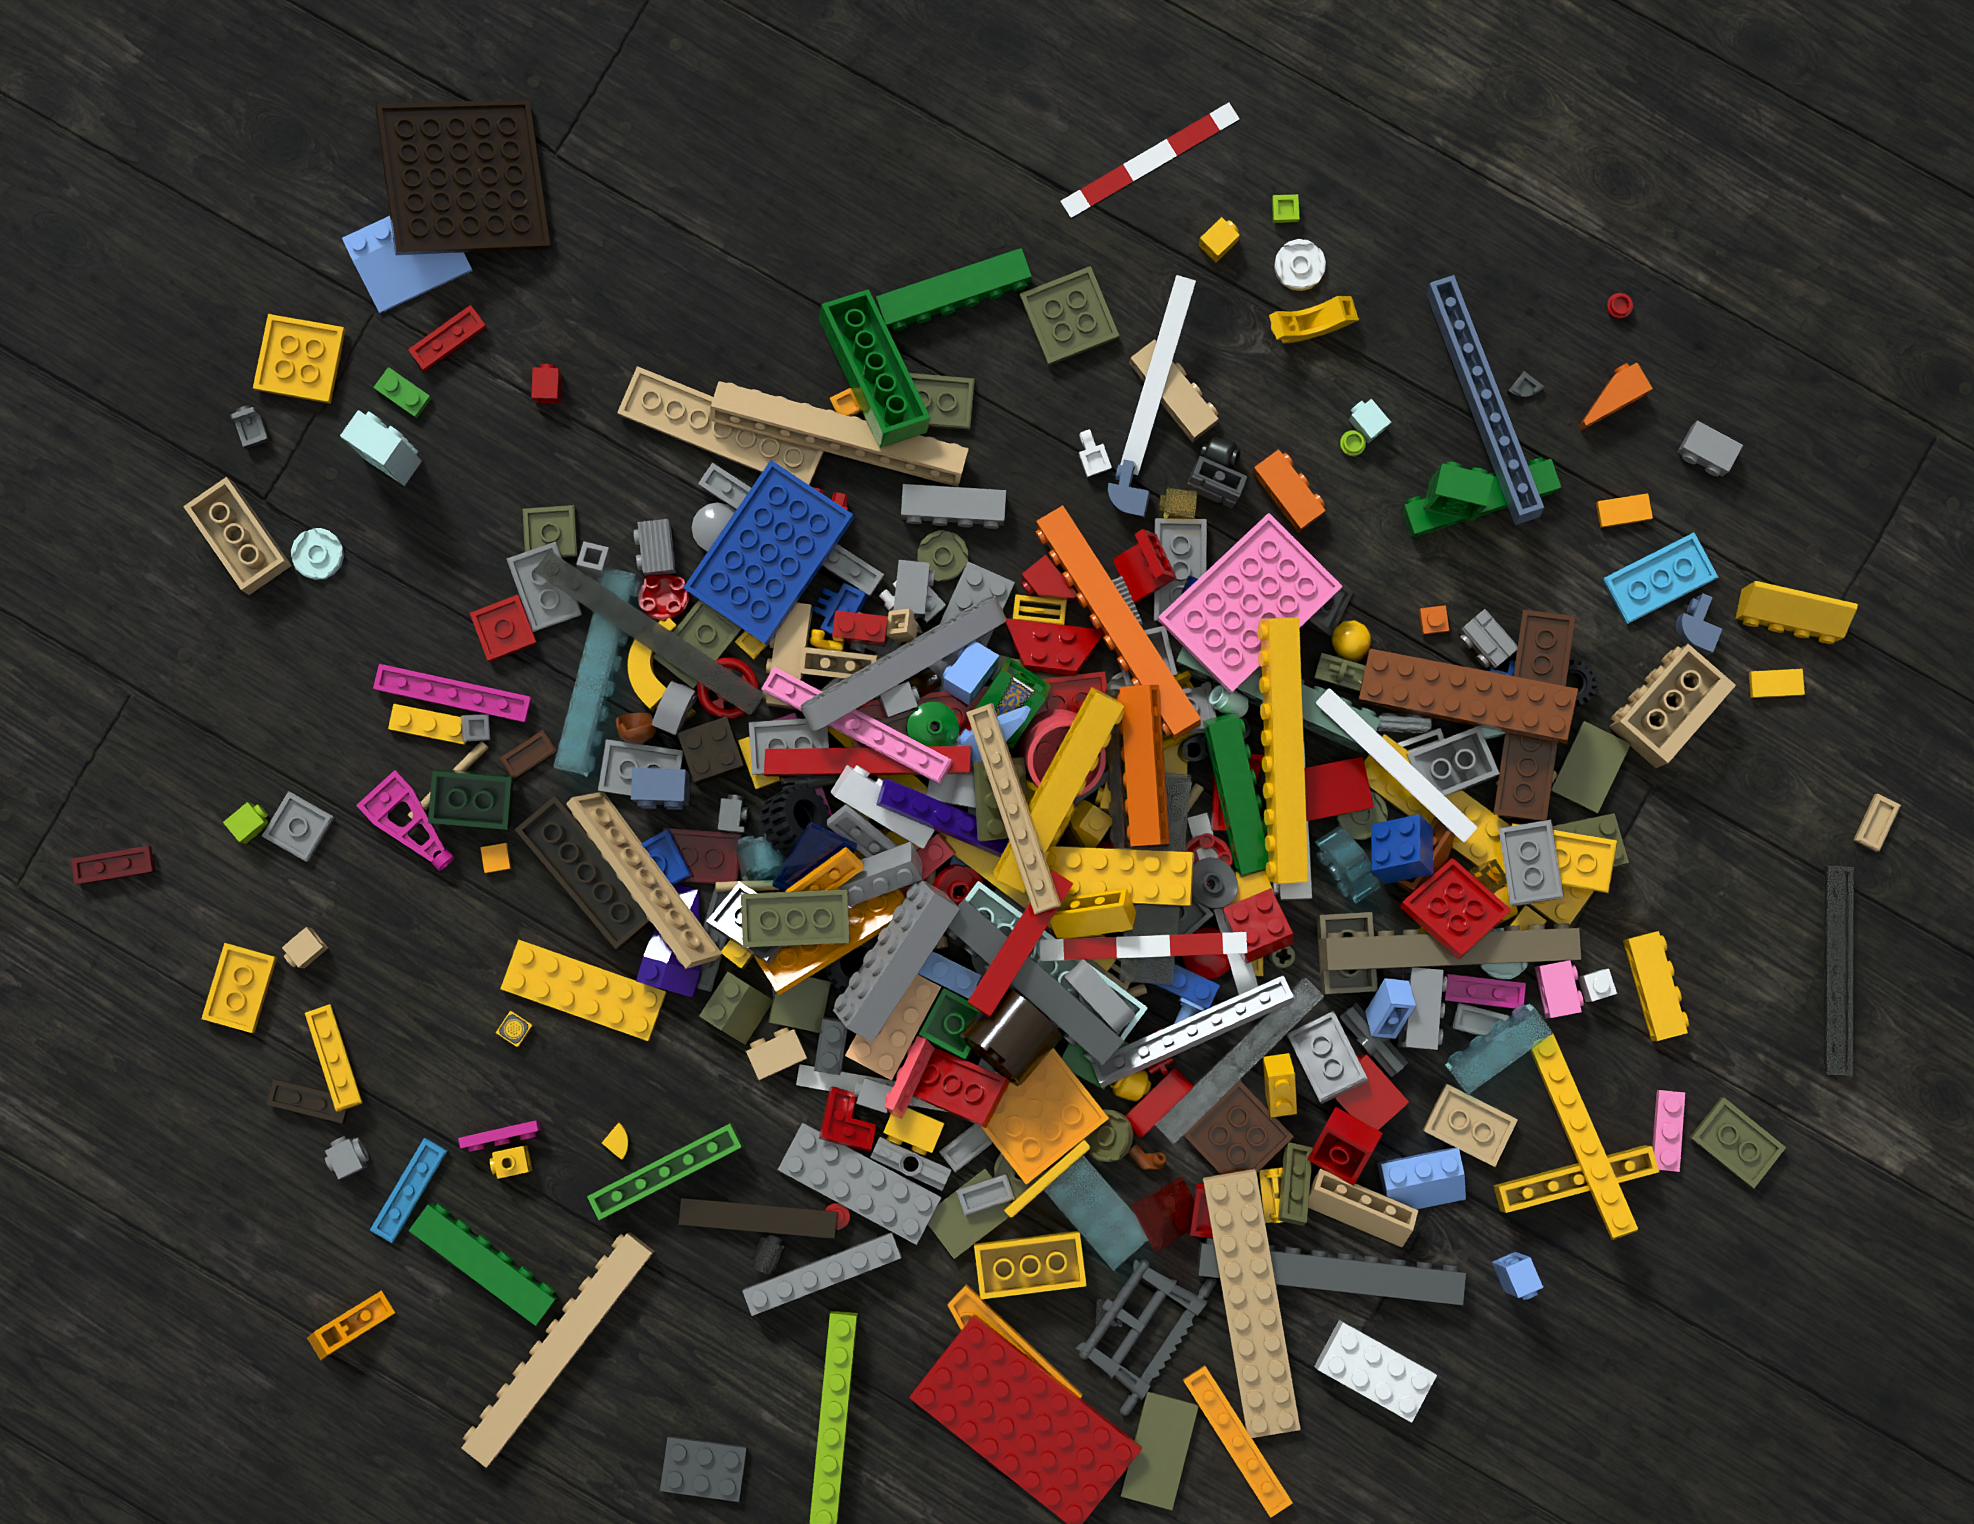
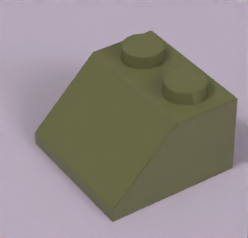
[699,972,773,1045]

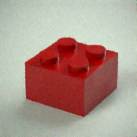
[1223,888,1294,964]
[1307,1107,1383,1186]

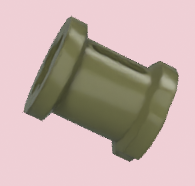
[1269,946,1295,968]

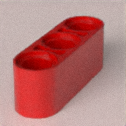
[1125,1067,1194,1139]

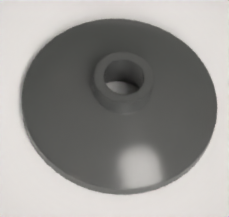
[1192,857,1238,909]

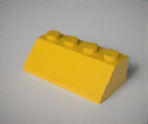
[1736,581,1858,644]

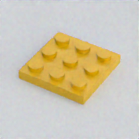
[253,314,346,404]

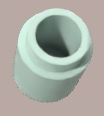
[1209,685,1249,718]

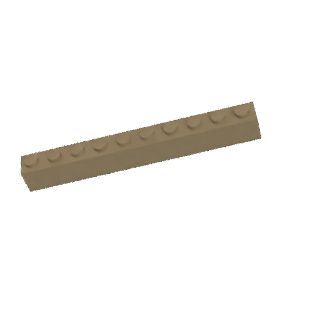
[1319,923,1581,971]

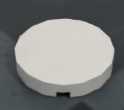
[1274,239,1326,291]

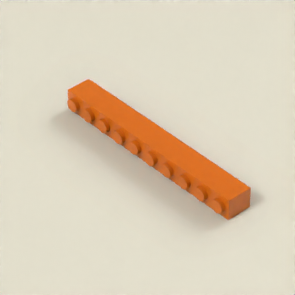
[1035,505,1201,741]

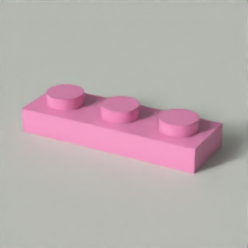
[1652,1090,1685,1172]

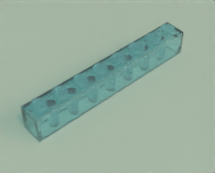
[554,567,641,777]

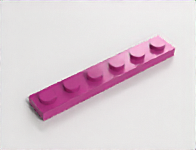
[373,664,532,723]

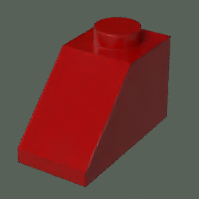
[1021,555,1077,602]

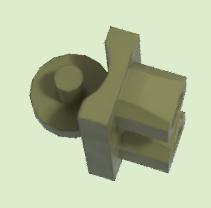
[1314,653,1366,692]

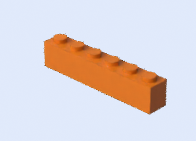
[1117,684,1170,846]

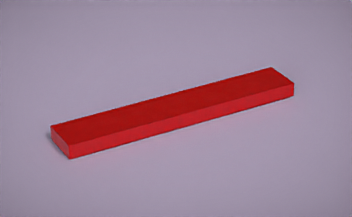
[967,869,1074,1017]

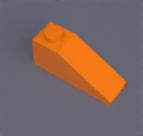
[1578,363,1653,431]

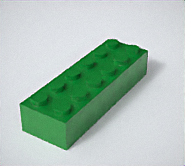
[819,289,931,448]

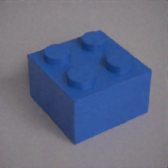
[1372,814,1433,884]

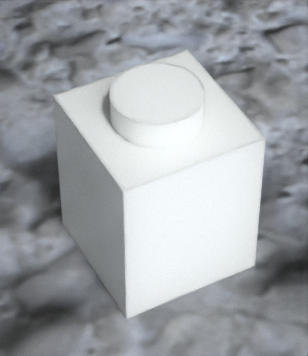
[1578,969,1617,1002]

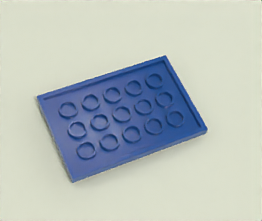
[683,460,855,645]

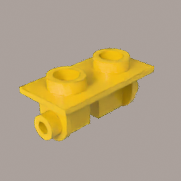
[1259,1168,1284,1223]

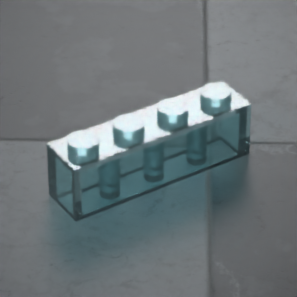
[1445,1003,1553,1095]

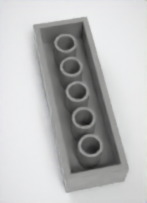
[833,880,960,1043]

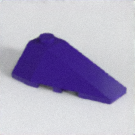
[636,884,702,998]

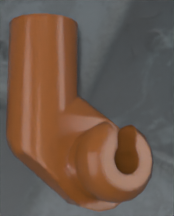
[1128,1143,1167,1170]

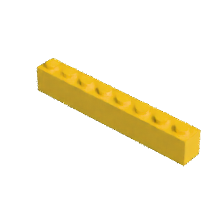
[992,687,1124,893]

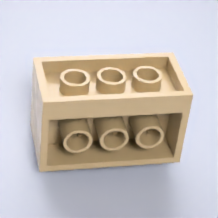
[1609,644,1736,768]

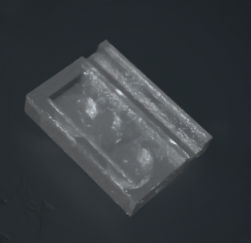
[1376,713,1431,733]

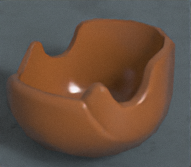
[616,713,656,744]

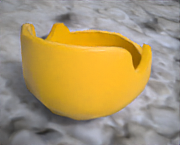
[1332,620,1371,662]

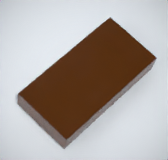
[499,730,558,780]

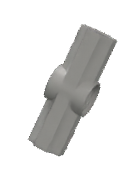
[870,1137,951,1191]

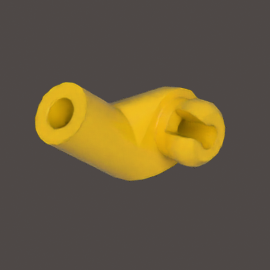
[809,629,844,651]

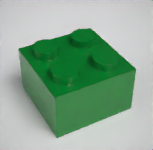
[916,988,979,1060]

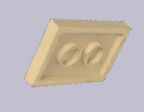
[1423,1084,1518,1167]

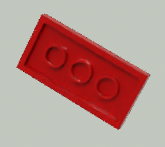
[912,1047,1010,1128]

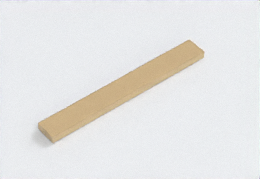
[966,703,1061,914]

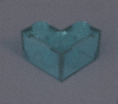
[1315,825,1381,904]

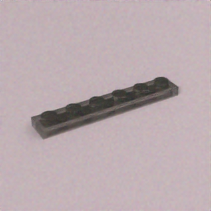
[1105,689,1133,849]

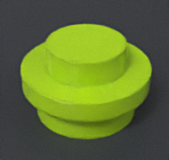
[1340,430,1366,456]

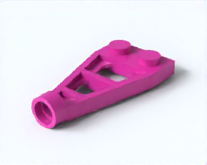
[356,770,454,871]

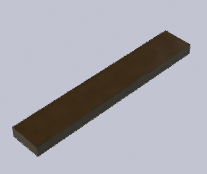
[679,1198,838,1239]

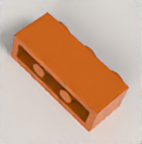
[1252,449,1326,533]

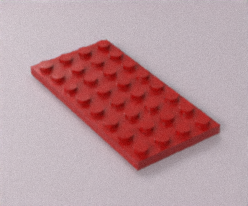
[909,1314,1142,1524]

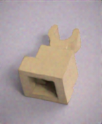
[886,608,922,643]

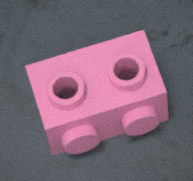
[1535,960,1584,1018]

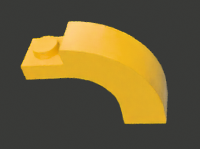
[1269,296,1359,343]
[628,618,677,712]

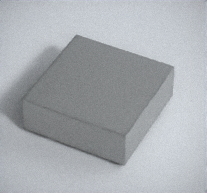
[461,714,490,742]

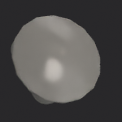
[692,502,736,552]

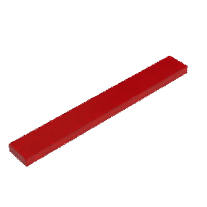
[764,746,972,777]

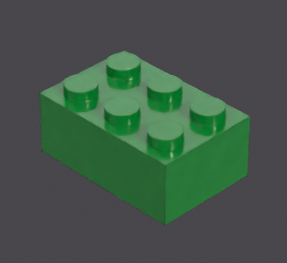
[1423,462,1494,521]

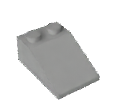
[1406,726,1500,796]

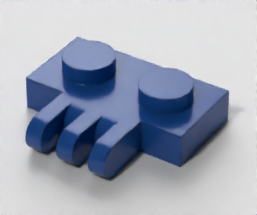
[812,583,868,635]

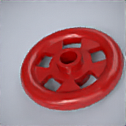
[697,658,759,720]

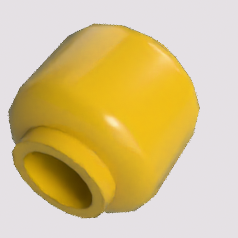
[1110,1069,1151,1102]

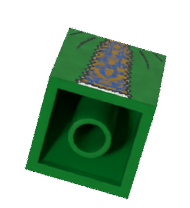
[968,657,1051,748]

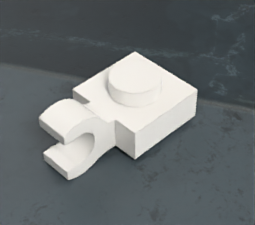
[1079,429,1112,478]

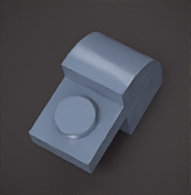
[1108,459,1150,518]
[1676,593,1722,656]

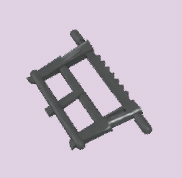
[1076,1259,1217,1417]

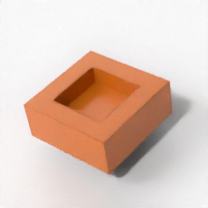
[1419,605,1449,635]

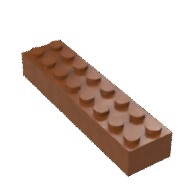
[1359,649,1578,744]

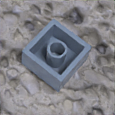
[631,768,691,810]

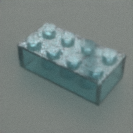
[1044,1155,1153,1271]

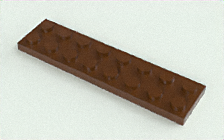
[1494,610,1576,821]

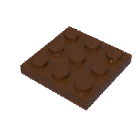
[1182,1079,1294,1175]

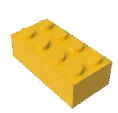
[974,1231,1086,1299]

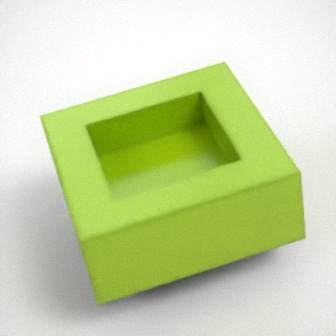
[1272,194,1299,223]

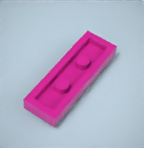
[1444,974,1526,1009]
[458,1120,542,1152]

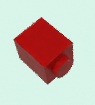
[531,364,562,404]

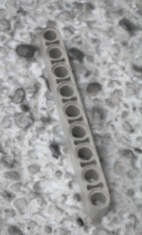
[800,596,1007,731]

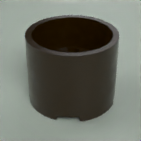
[960,988,1062,1086]

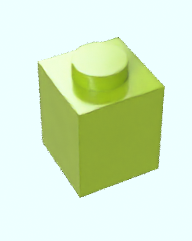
[223,802,269,844]

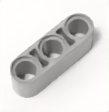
[1064,959,1136,1033]

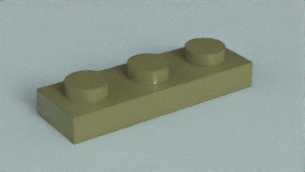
[1278,1142,1313,1226]

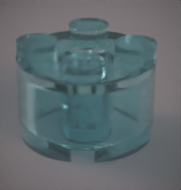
[735,833,793,881]

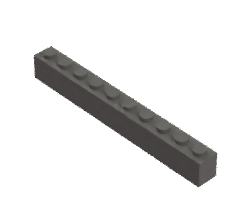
[1197,1238,1466,1305]

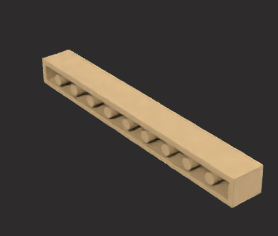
[709,381,968,487]
[462,1232,655,1468]

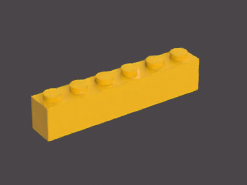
[1493,1145,1659,1213]

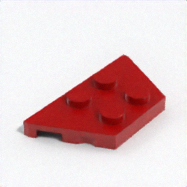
[1005,618,1104,676]

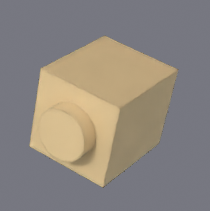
[282,927,328,968]

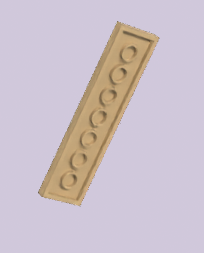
[617,366,824,485]
[566,792,722,969]

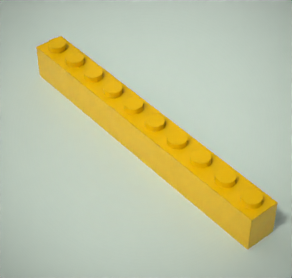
[1257,617,1308,884]

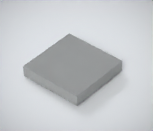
[262,791,335,862]

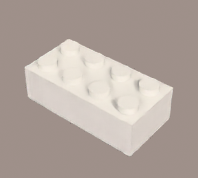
[1314,1320,1437,1422]

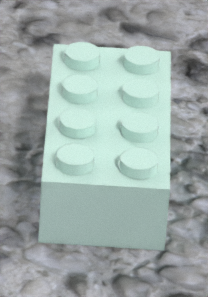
[340,410,422,486]

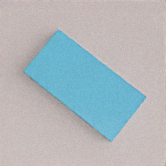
[1602,533,1719,625]

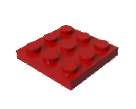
[1400,858,1511,960]

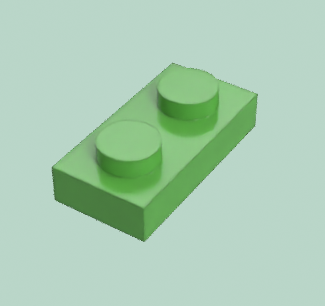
[373,367,431,419]

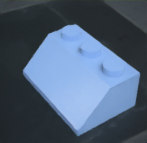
[1377,1147,1466,1209]

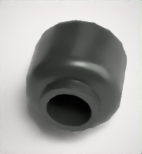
[1201,437,1241,469]

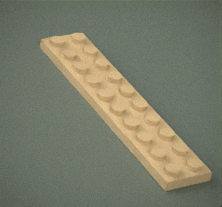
[1203,1169,1300,1438]

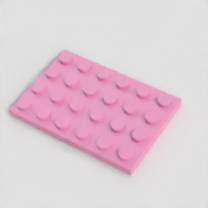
[1157,513,1343,694]

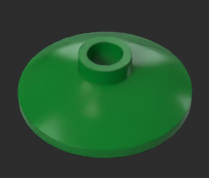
[907,702,959,747]

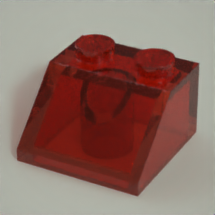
[1131,1176,1194,1253]

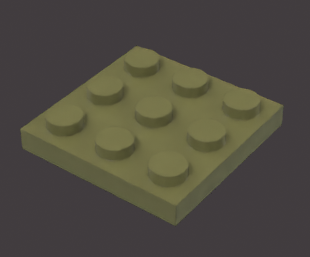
[1020,266,1119,366]

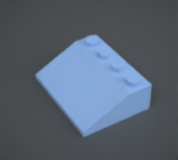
[342,216,473,314]

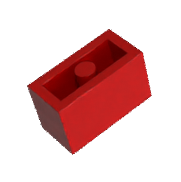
[832,610,888,647]

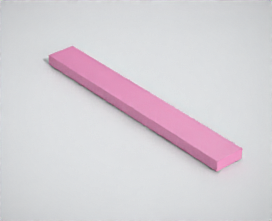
[762,667,953,784]

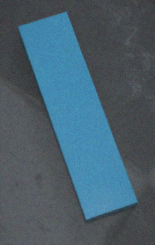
[370,1138,448,1243]

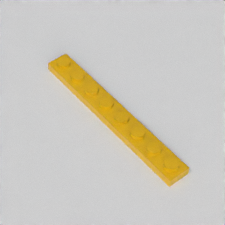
[1528,1034,1638,1240]

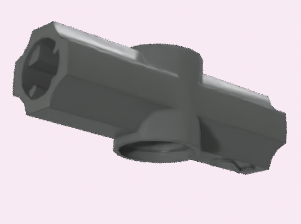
[1339,1003,1408,1077]

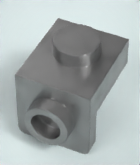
[230,406,270,449]

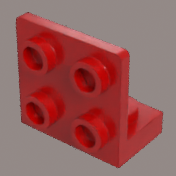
[1113,529,1177,603]

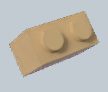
[746,1027,808,1080]

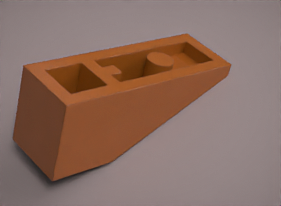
[1396,816,1455,895]

